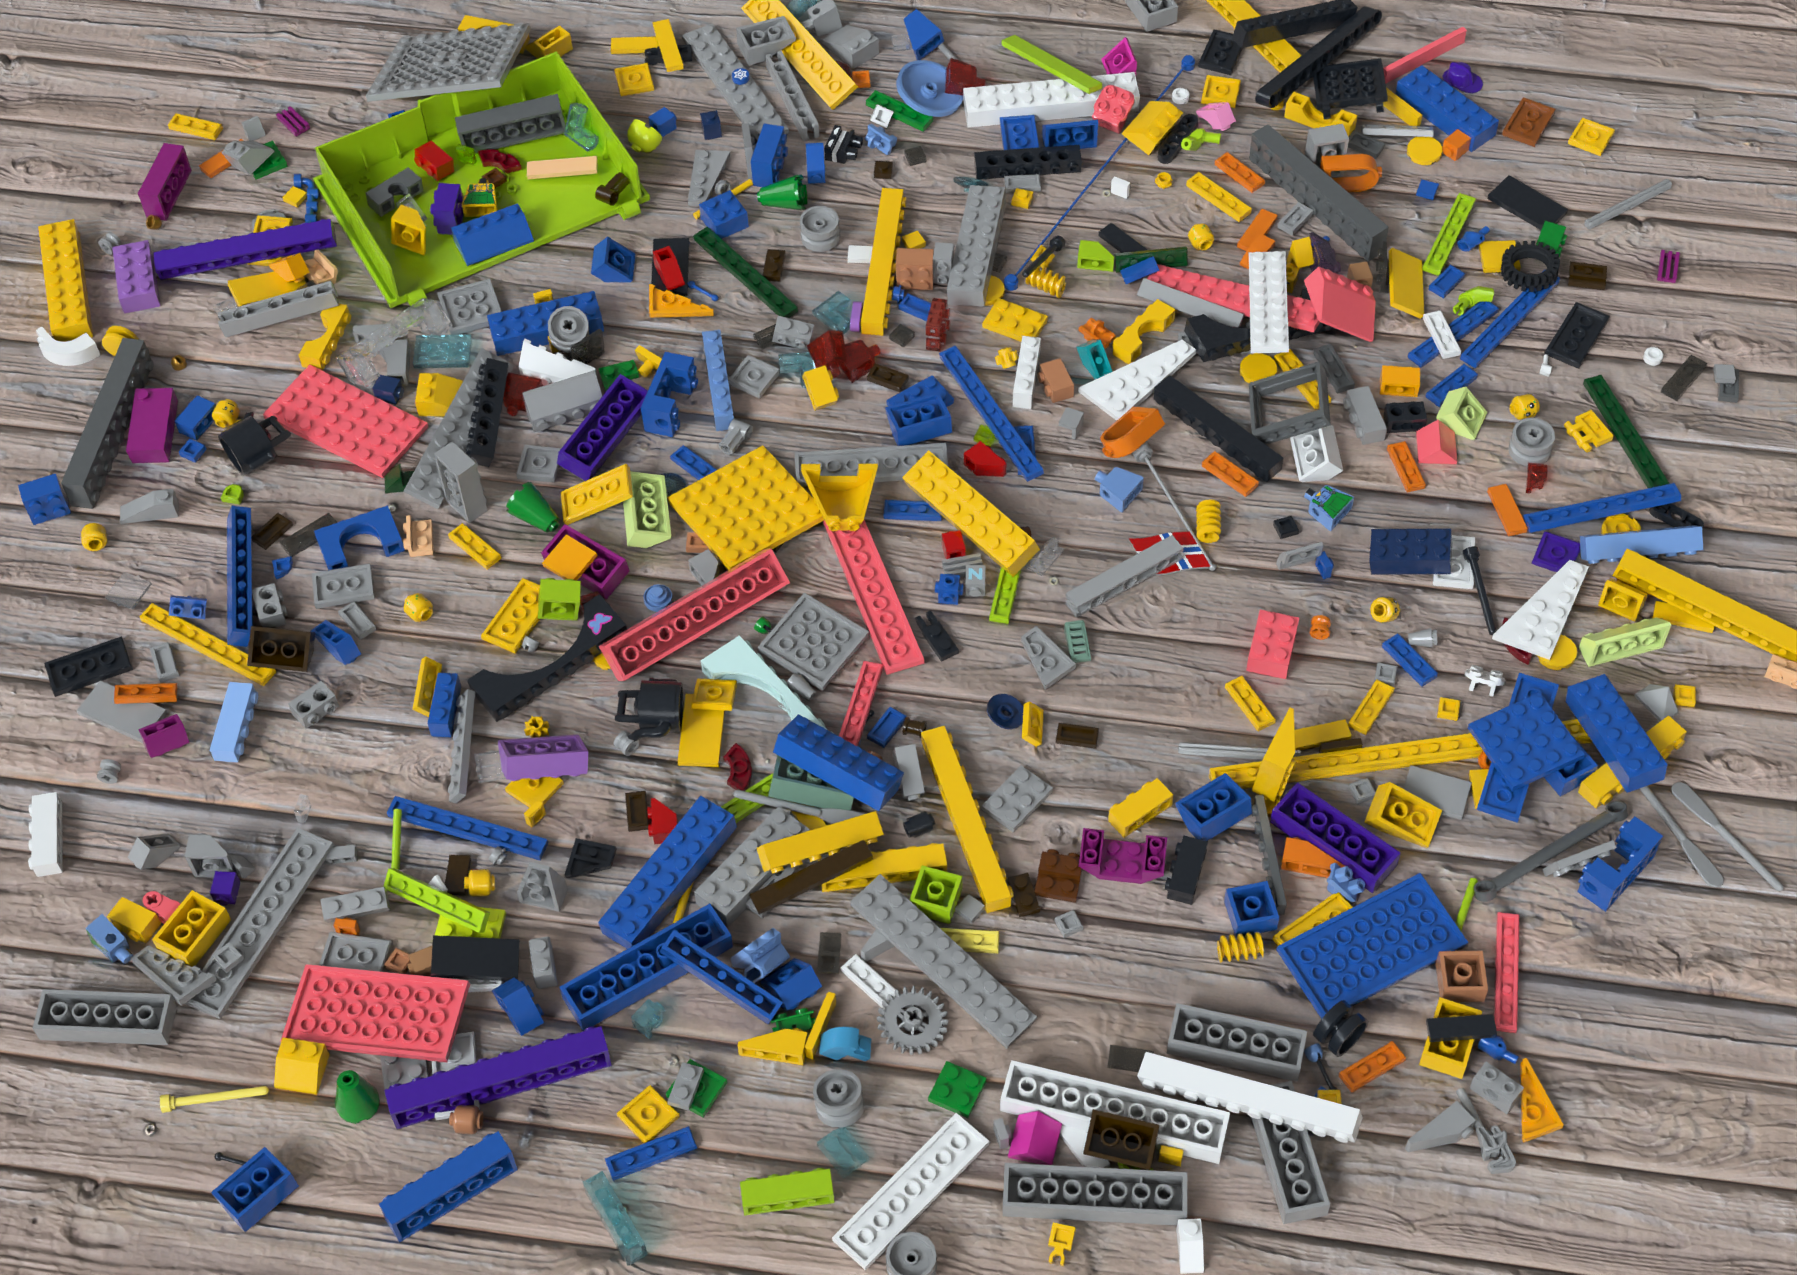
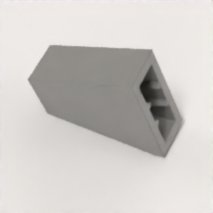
[892,744,925,801]

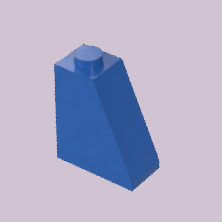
[904,9,944,60]

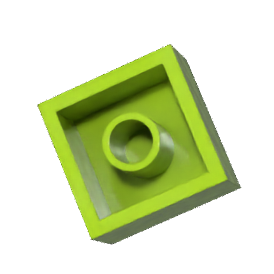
[538,578,581,621]
[909,865,963,924]

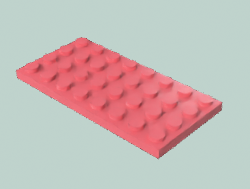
[263,364,428,478]
[281,964,470,1063]

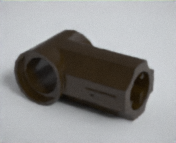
[595,172,629,206]

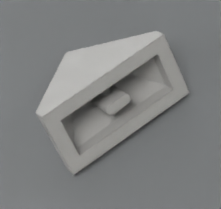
[1634,684,1678,721]

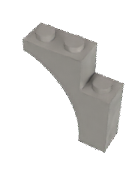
[353,324,410,386]

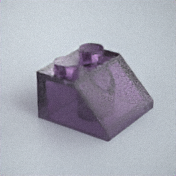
[1309,232,1341,274]

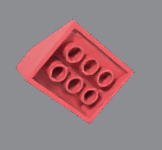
[1304,267,1376,342]

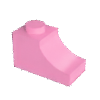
[1196,102,1236,131]

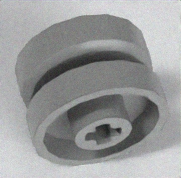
[800,206,840,252]
[548,306,589,353]
[1509,418,1555,467]
[813,1069,864,1128]
[886,1232,937,1275]

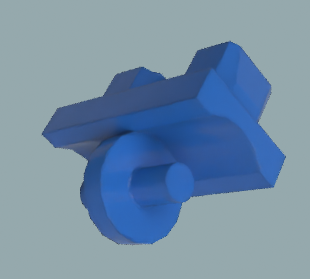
[169,595,207,619]

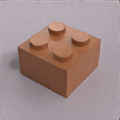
[896,248,934,290]
[1435,951,1488,1002]

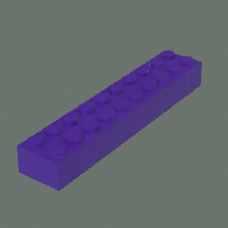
[384,1026,612,1129]

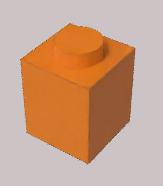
[1442,129,1471,161]

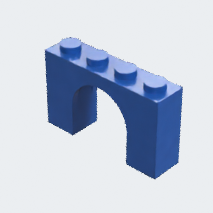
[314,506,405,570]

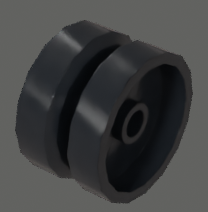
[1313,1000,1369,1057]

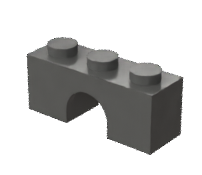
[366,167,423,217]

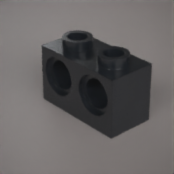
[1383,401,1427,433]

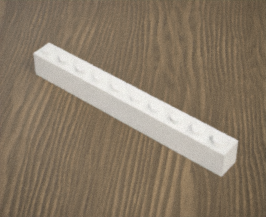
[1137,1052,1363,1143]

